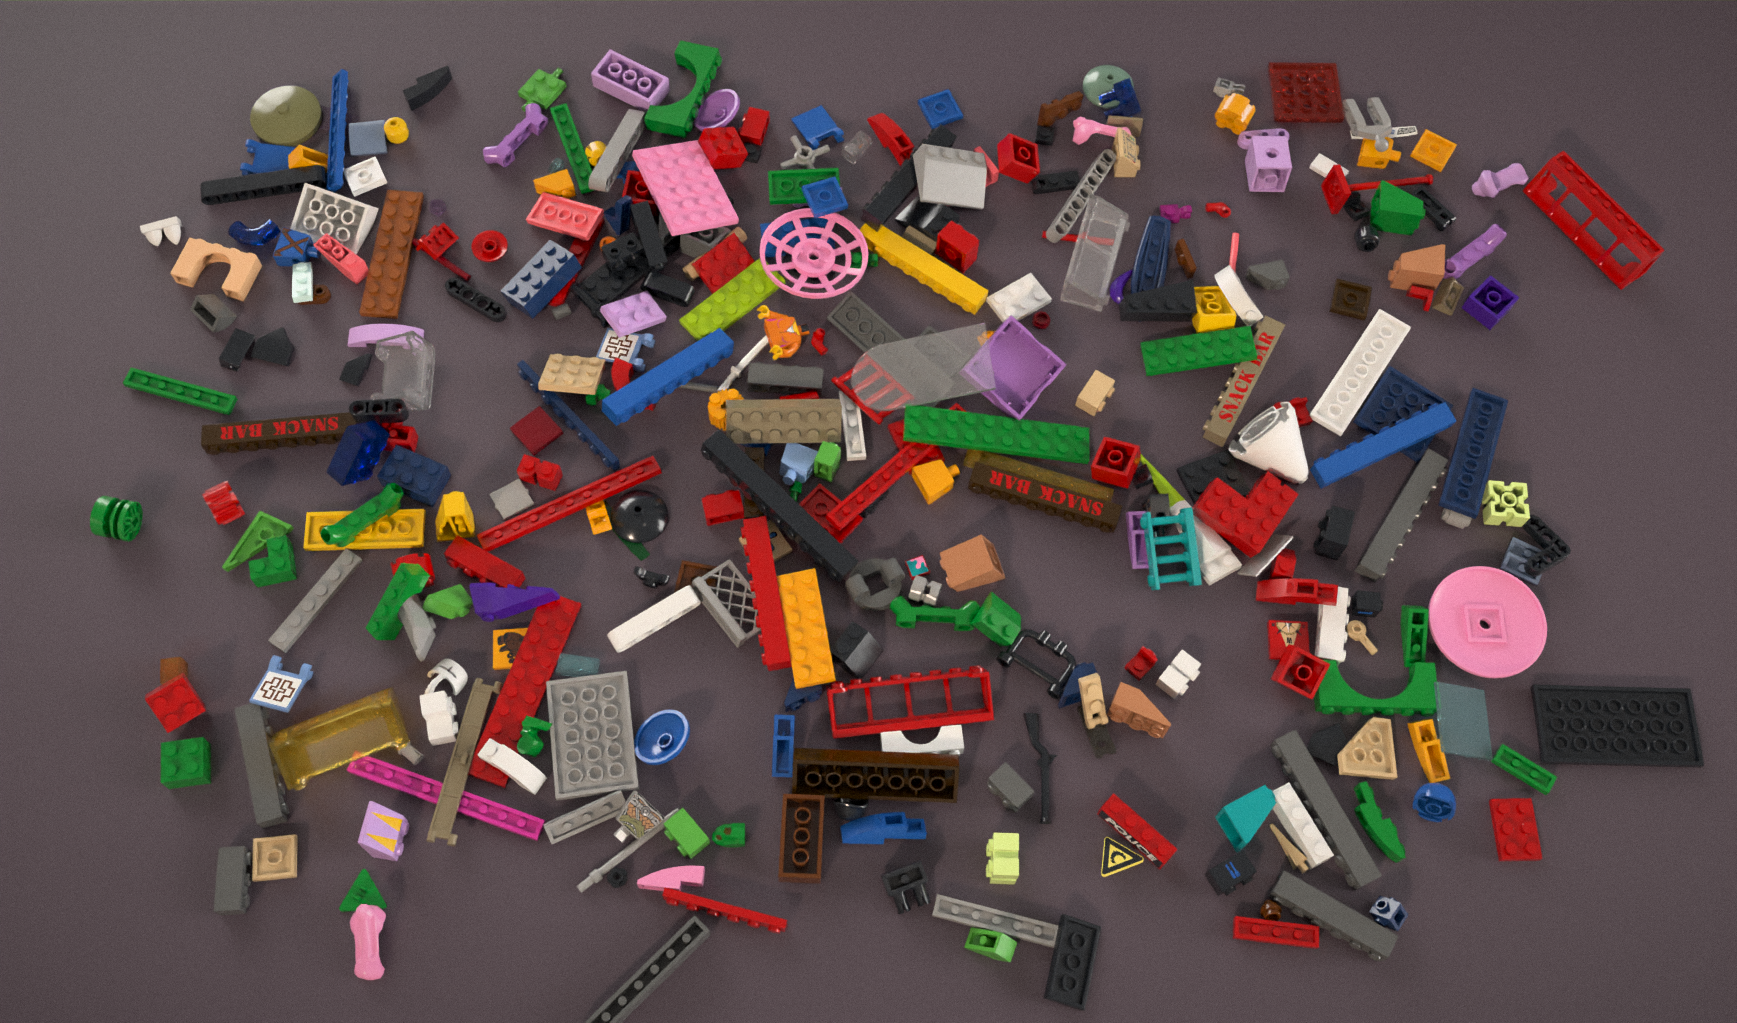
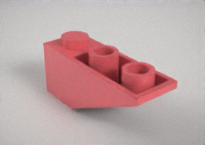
[313,233,369,285]

